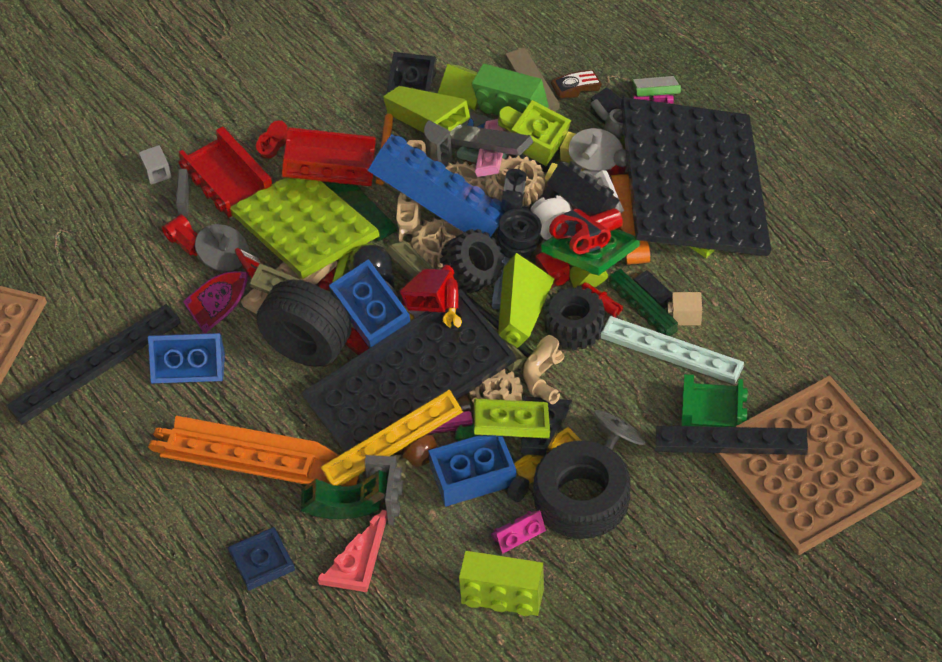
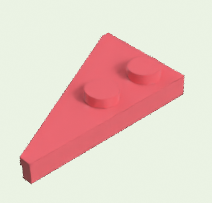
[318,510,387,592]

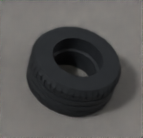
[256,279,352,367]
[534,441,630,539]

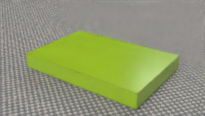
[474,398,550,438]

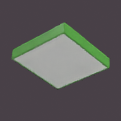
[632,76,681,97]

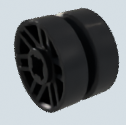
[497,209,542,259]

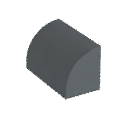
[424,120,452,167]

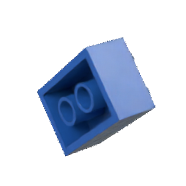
[329,259,410,348]
[428,435,516,507]

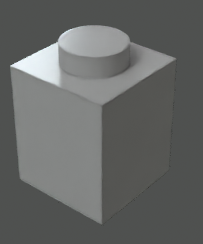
[139,145,172,185]

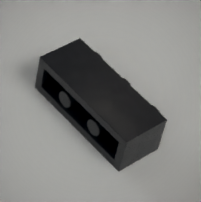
[547,161,620,217]

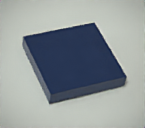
[228,527,295,591]

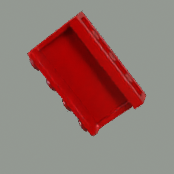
[178,126,272,218]
[282,127,376,186]

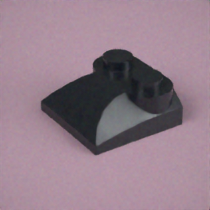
[386,52,437,94]

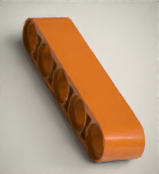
[610,174,650,265]

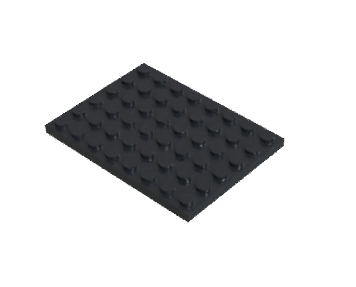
[621,97,771,256]

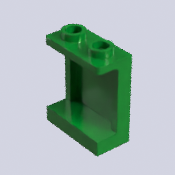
[681,374,748,427]

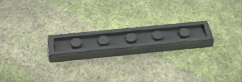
[423,124,533,156]

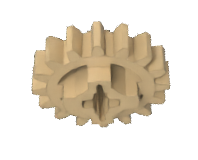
[470,369,523,407]

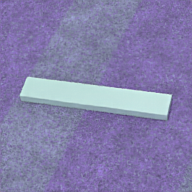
[601,316,744,385]

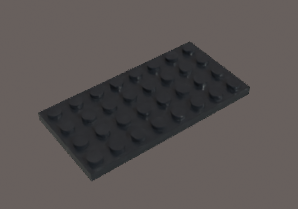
[301,289,517,452]

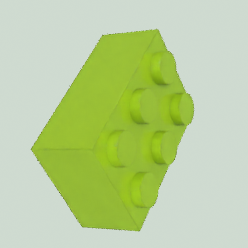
[459,551,544,616]

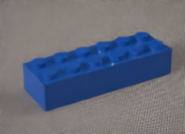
[367,134,505,237]

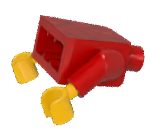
[400,265,462,328]

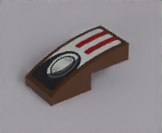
[551,70,602,98]

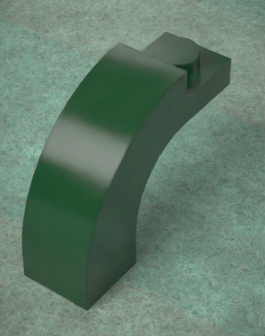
[301,470,387,519]

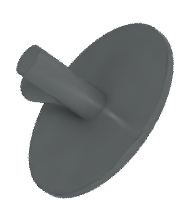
[195,224,249,272]
[594,410,646,449]

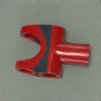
[549,208,623,254]

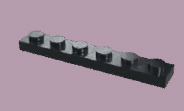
[656,426,808,455]

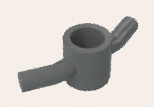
[591,99,624,140]

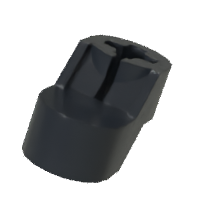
[501,169,527,212]

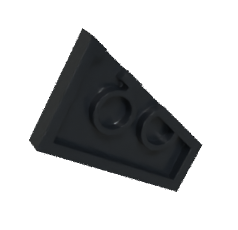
[521,396,572,456]

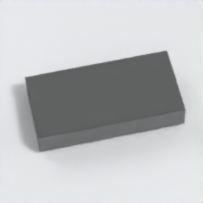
[176,169,190,218]

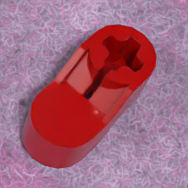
[256,120,289,159]

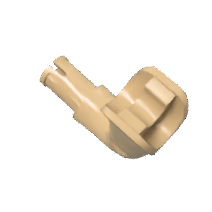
[523,335,565,404]

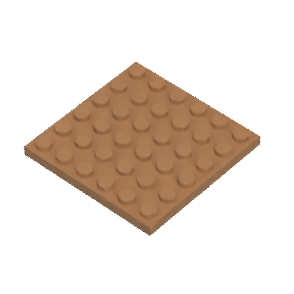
[714,375,923,556]

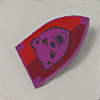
[183,271,248,333]

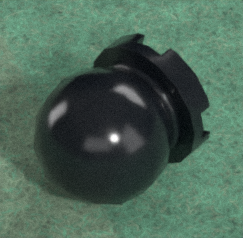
[347,243,395,290]

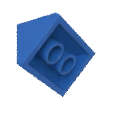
[148,333,225,383]

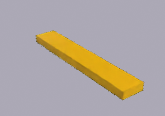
[321,389,463,486]

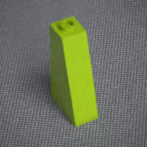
[383,86,470,133]
[498,253,554,348]

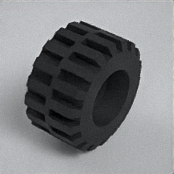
[440,229,504,293]
[544,286,604,350]

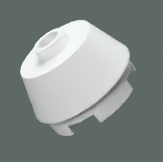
[530,195,573,240]

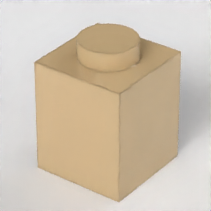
[667,292,702,326]

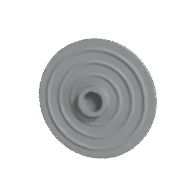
[568,128,622,172]

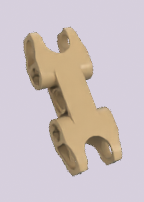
[397,140,426,246]

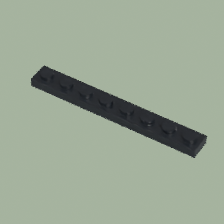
[7,304,181,425]

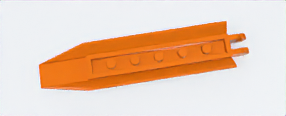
[148,416,360,486]

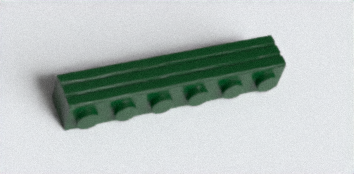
[609,268,678,336]

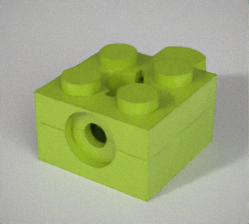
[498,100,571,166]

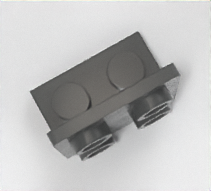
[365,455,403,526]

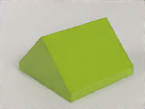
[438,64,479,110]

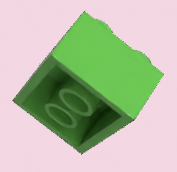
[472,63,549,115]

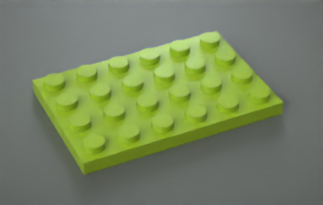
[230,177,379,279]

